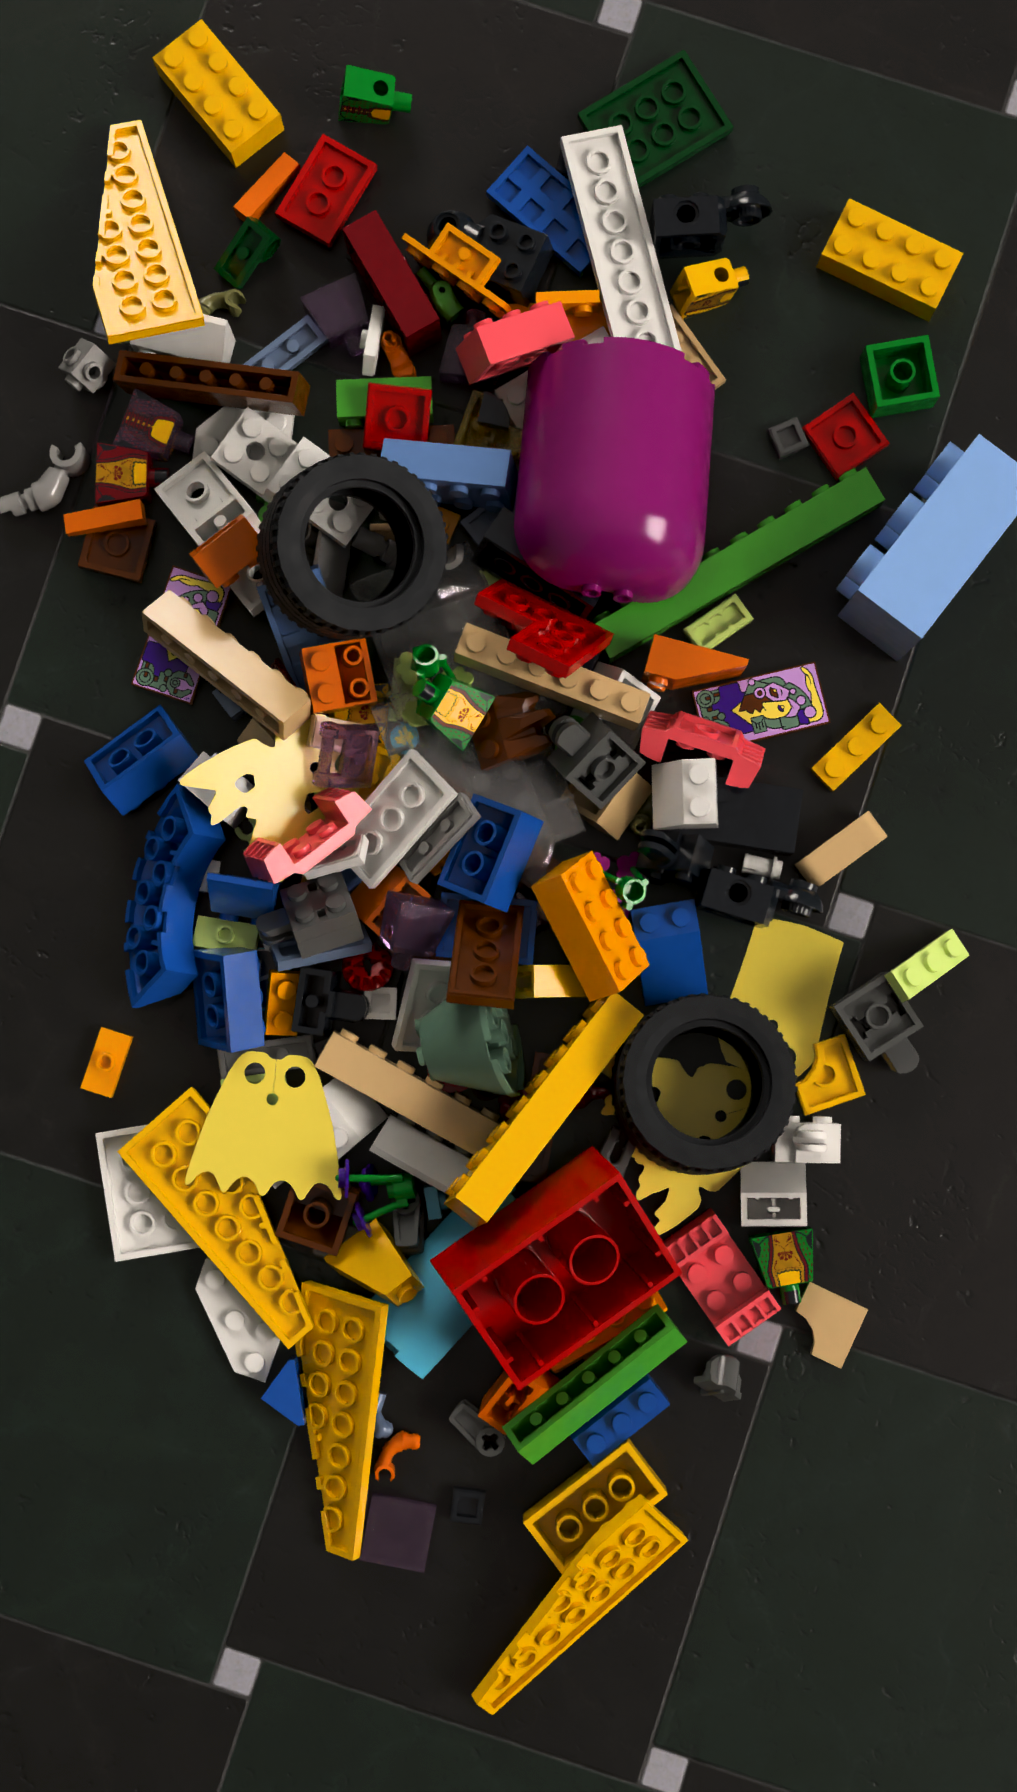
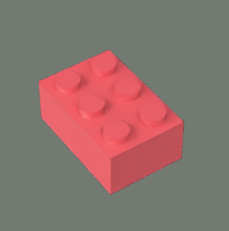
[455,300,575,385]

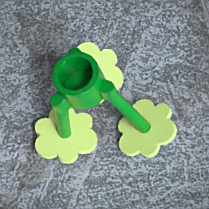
[396,644,474,727]

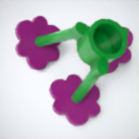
[593,851,649,919]

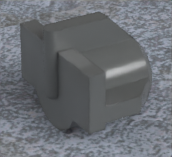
[694,1354,742,1402]

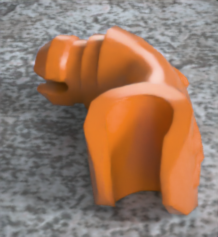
[381,330,417,377]
[374,1430,420,1482]

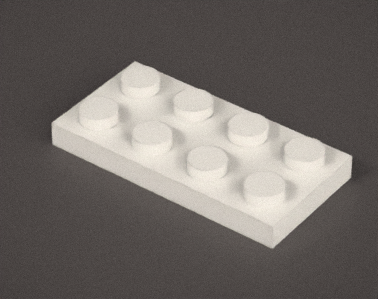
[351,749,458,889]

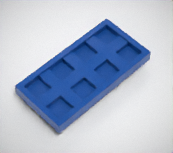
[486,145,591,277]

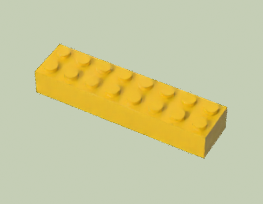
[444,993,644,1228]

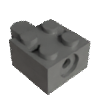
[547,712,646,810]
[256,872,364,959]
[828,971,924,1074]

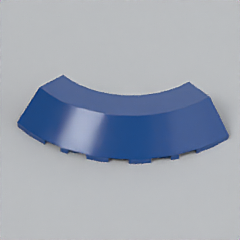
[124,783,226,1008]

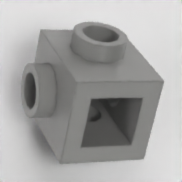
[58,338,116,394]

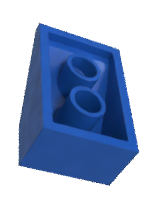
[207,873,285,925]
[629,899,708,1006]

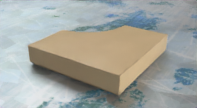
[794,1282,868,1369]

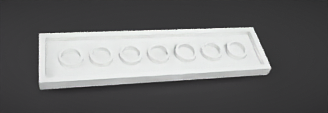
[559,125,682,351]

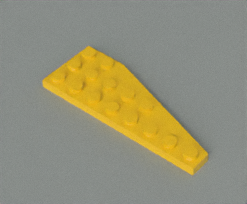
[295,1280,389,1561]
[471,1493,689,1715]

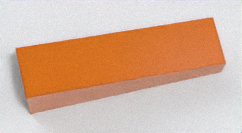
[233,152,301,222]
[63,499,147,537]

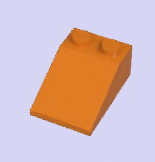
[641,634,749,692]

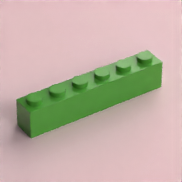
[502,1304,688,1465]

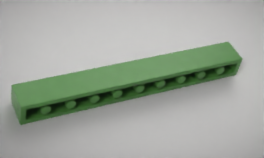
[593,467,886,664]

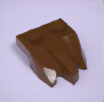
[472,691,556,771]

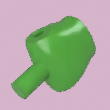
[416,266,465,325]

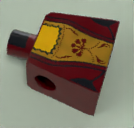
[95,443,170,507]

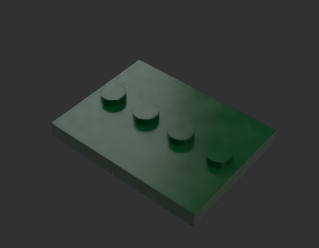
[577,49,734,188]

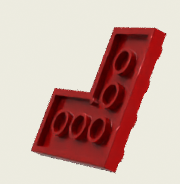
[474,579,614,679]

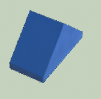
[261,1355,306,1426]

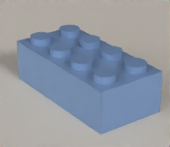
[381,438,518,513]

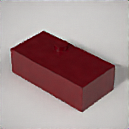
[342,210,442,358]

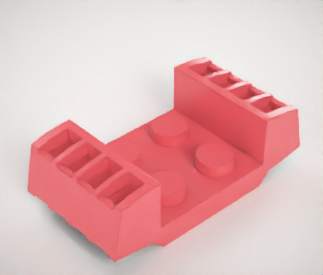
[640,710,766,788]
[243,787,372,884]
[663,1208,782,1347]

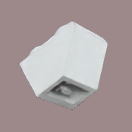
[740,1162,807,1227]

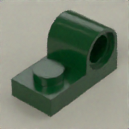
[213,217,281,289]

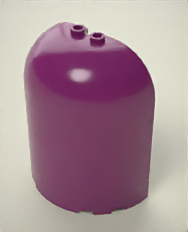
[514,337,715,603]

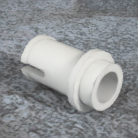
[741,853,783,881]

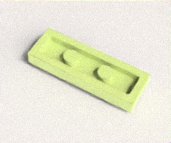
[884,929,970,1003]

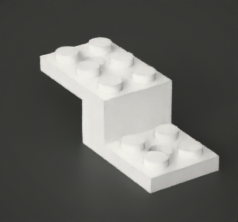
[210,406,374,548]
[154,451,264,617]

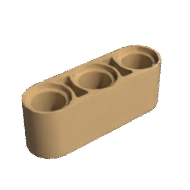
[795,811,888,887]

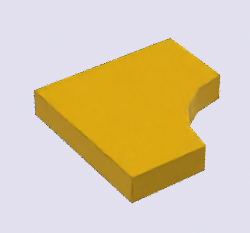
[795,1034,866,1116]

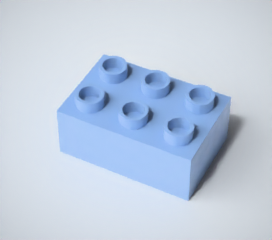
[836,434,1017,662]

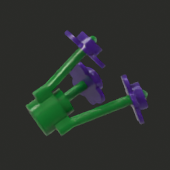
[335,1159,417,1238]

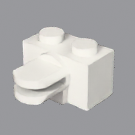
[771,1115,841,1163]

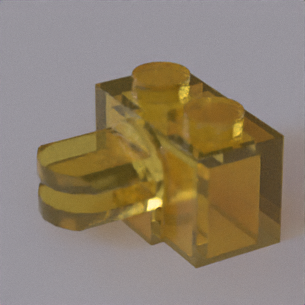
[453,390,523,460]

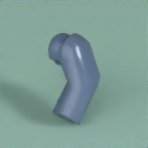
[374,1390,393,1439]

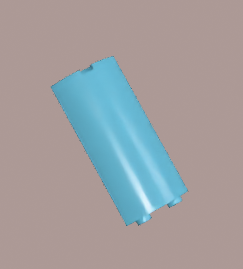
[371,1187,517,1379]

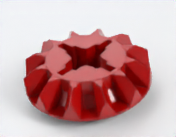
[342,943,393,991]

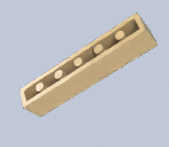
[142,590,311,741]
[453,622,651,731]
[314,1028,501,1155]

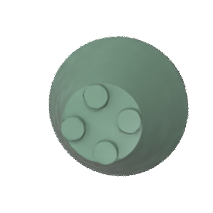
[415,998,525,1097]

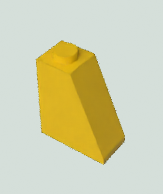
[515,965,587,999]
[324,1219,424,1307]

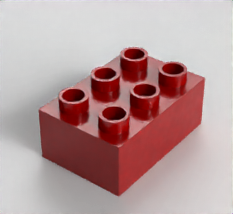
[429,1146,682,1391]

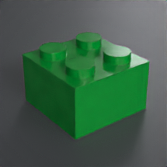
[859,335,940,418]

